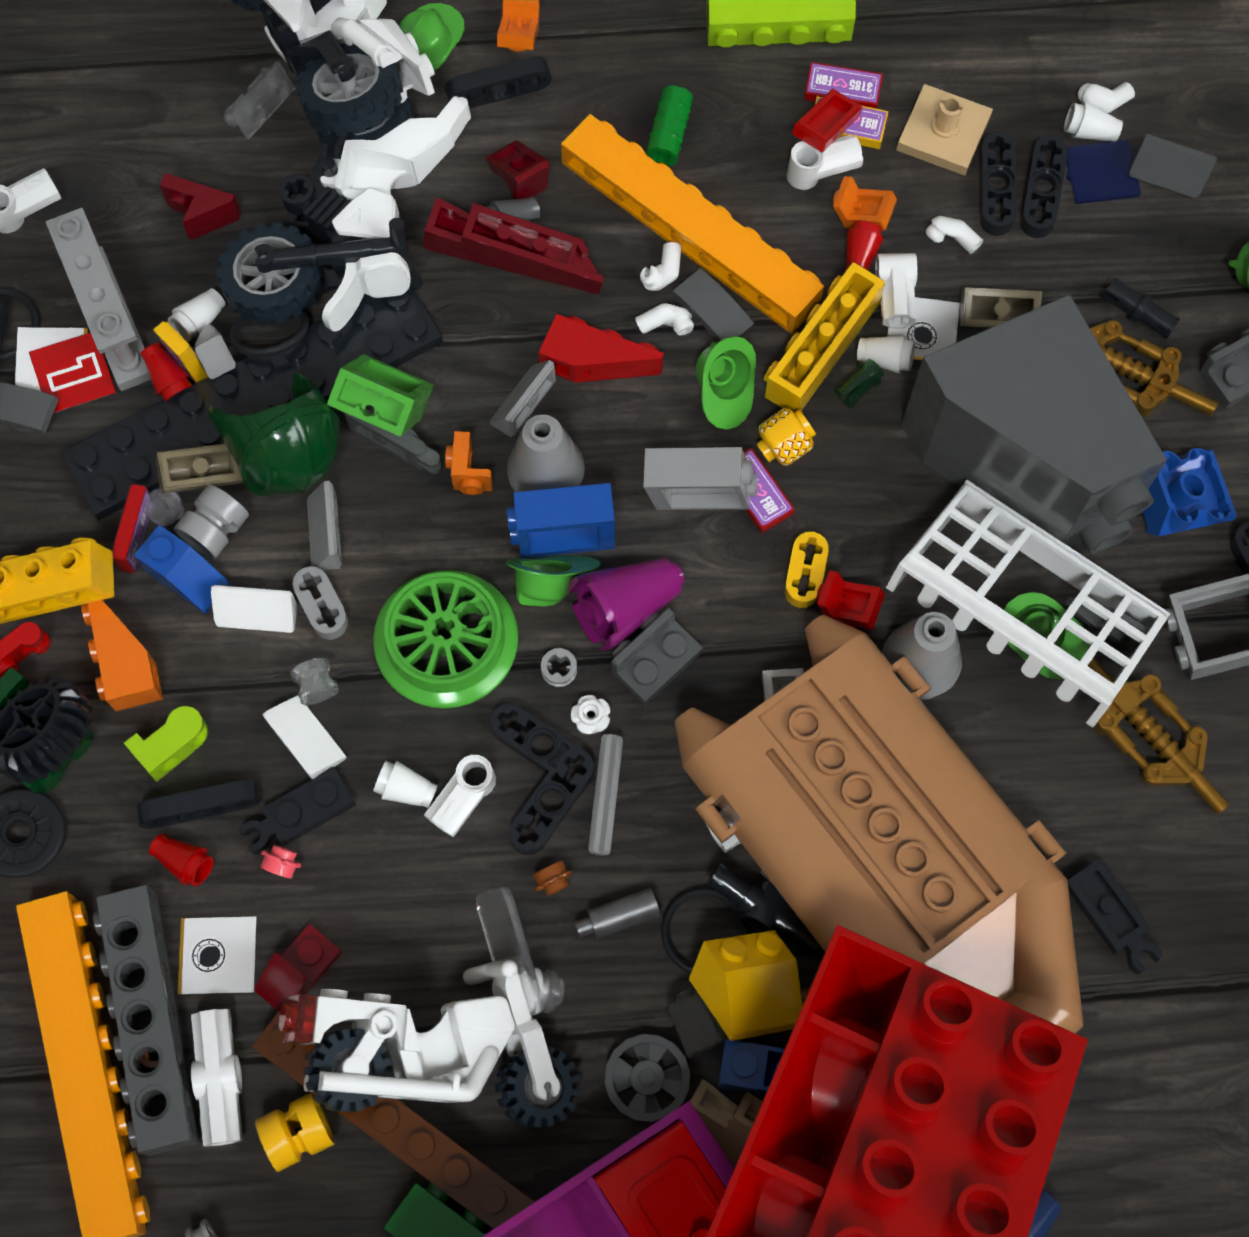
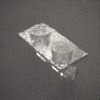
[223,61,296,139]

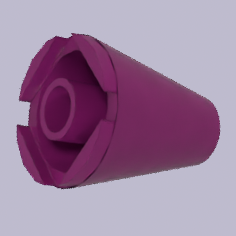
[569,558,684,651]

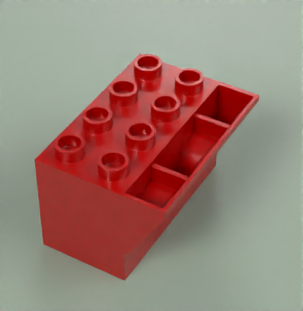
[706,925,1088,1237]

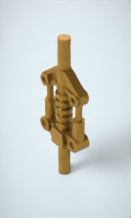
[1090,320,1219,417]
[1088,657,1230,815]

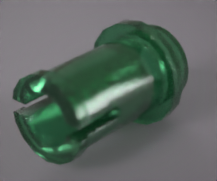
[835,359,884,408]

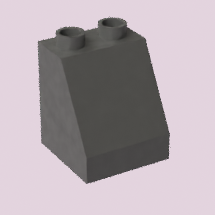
[901,295,1167,554]

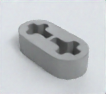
[292,566,348,640]

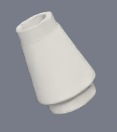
[1064,101,1123,142]
[168,288,226,342]
[857,336,915,374]
[373,761,438,808]

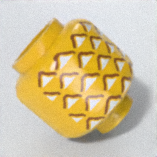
[756,408,817,466]

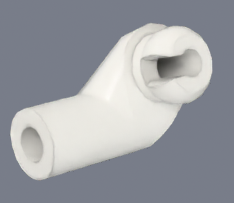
[1078,82,1135,113]

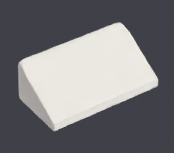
[211,585,298,633]
[262,695,347,779]

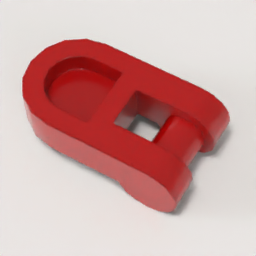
[0,622,51,678]

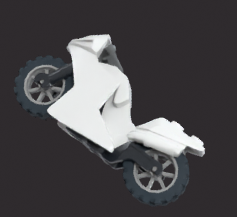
[231,0,435,136]

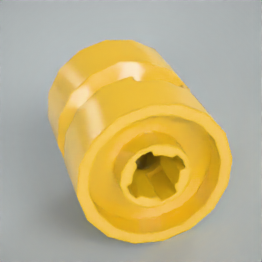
[255,1092,335,1172]

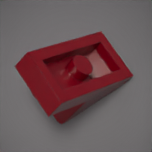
[485,140,549,199]
[159,173,241,240]
[253,923,343,1017]

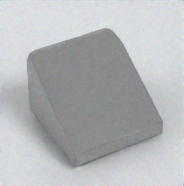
[194,324,236,379]

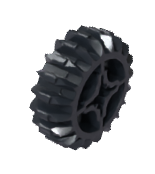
[0,676,93,784]

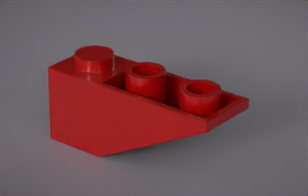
[538,314,664,383]

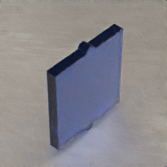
[1066,140,1141,204]

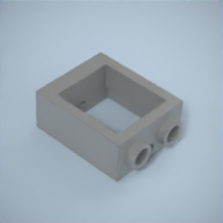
[643,447,758,510]
[1165,574,1249,680]

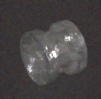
[290,658,339,705]

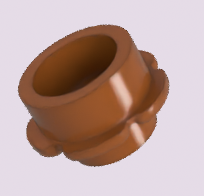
[533,861,572,896]

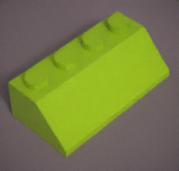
[705,0,856,48]

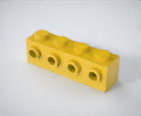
[764,262,885,412]
[0,538,114,624]

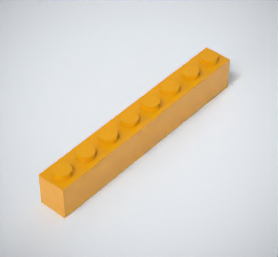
[561,114,824,335]
[16,891,150,1237]

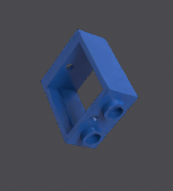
[507,483,615,558]

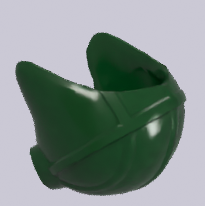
[207,372,340,496]

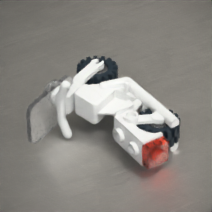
[279,886,580,1127]

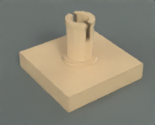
[896,84,993,176]

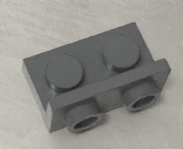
[1199,329,1249,409]
[611,608,703,706]

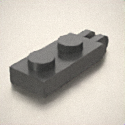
[345,405,442,474]

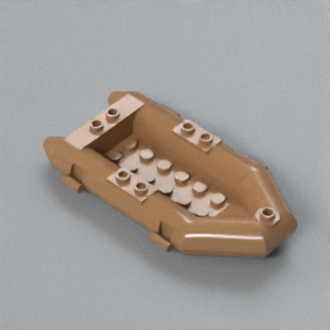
[674,615,1083,1033]

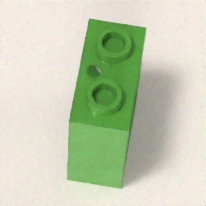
[327,354,434,437]

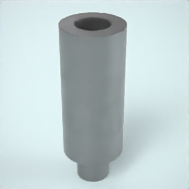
[575,888,661,939]

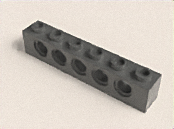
[93,885,200,1156]

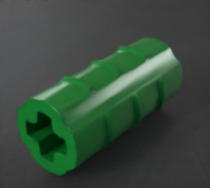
[646,85,693,167]

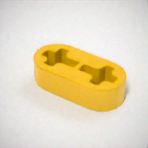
[785,532,829,608]

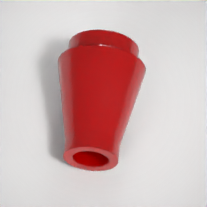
[844,221,884,273]
[140,342,192,402]
[149,833,214,886]

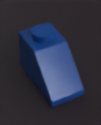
[134,525,231,615]

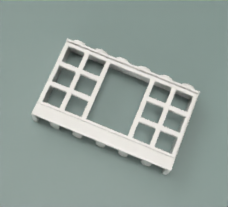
[886,480,1171,728]

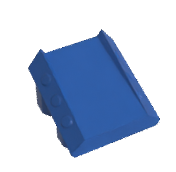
[1142,448,1237,537]

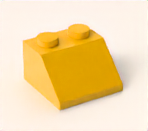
[689,930,803,1041]

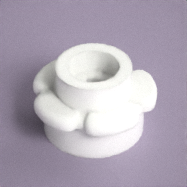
[571,695,611,734]

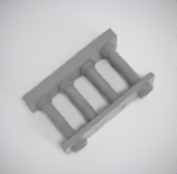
[45,207,151,391]

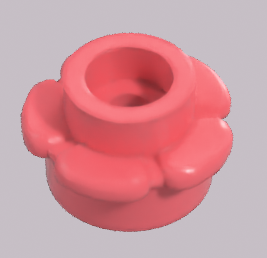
[260,845,301,879]

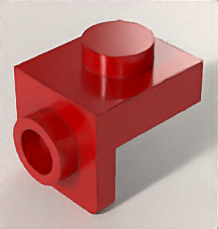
[817,570,885,630]

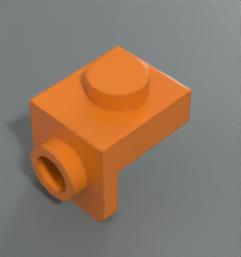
[497,0,540,52]
[833,176,897,231]
[445,431,493,495]

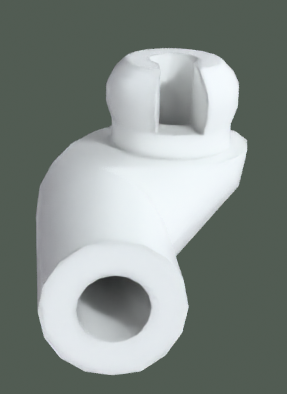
[925,216,983,254]
[640,242,681,291]
[635,303,694,336]

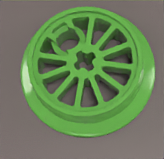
[373,570,518,708]

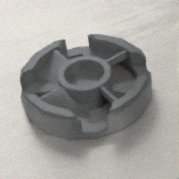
[604,1034,690,1123]

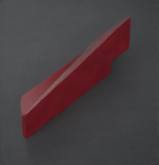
[423,198,604,294]

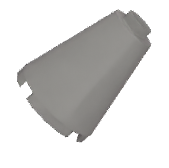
[507,415,585,492]
[882,612,962,700]

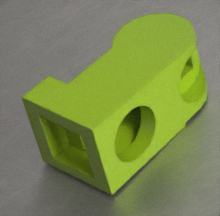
[124,706,208,782]

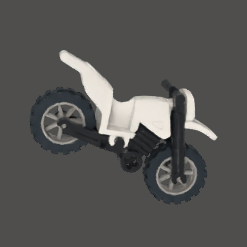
[216,90,471,332]

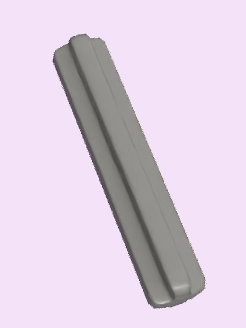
[588,734,623,856]

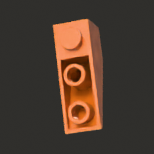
[81,600,163,711]

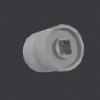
[174,484,249,560]

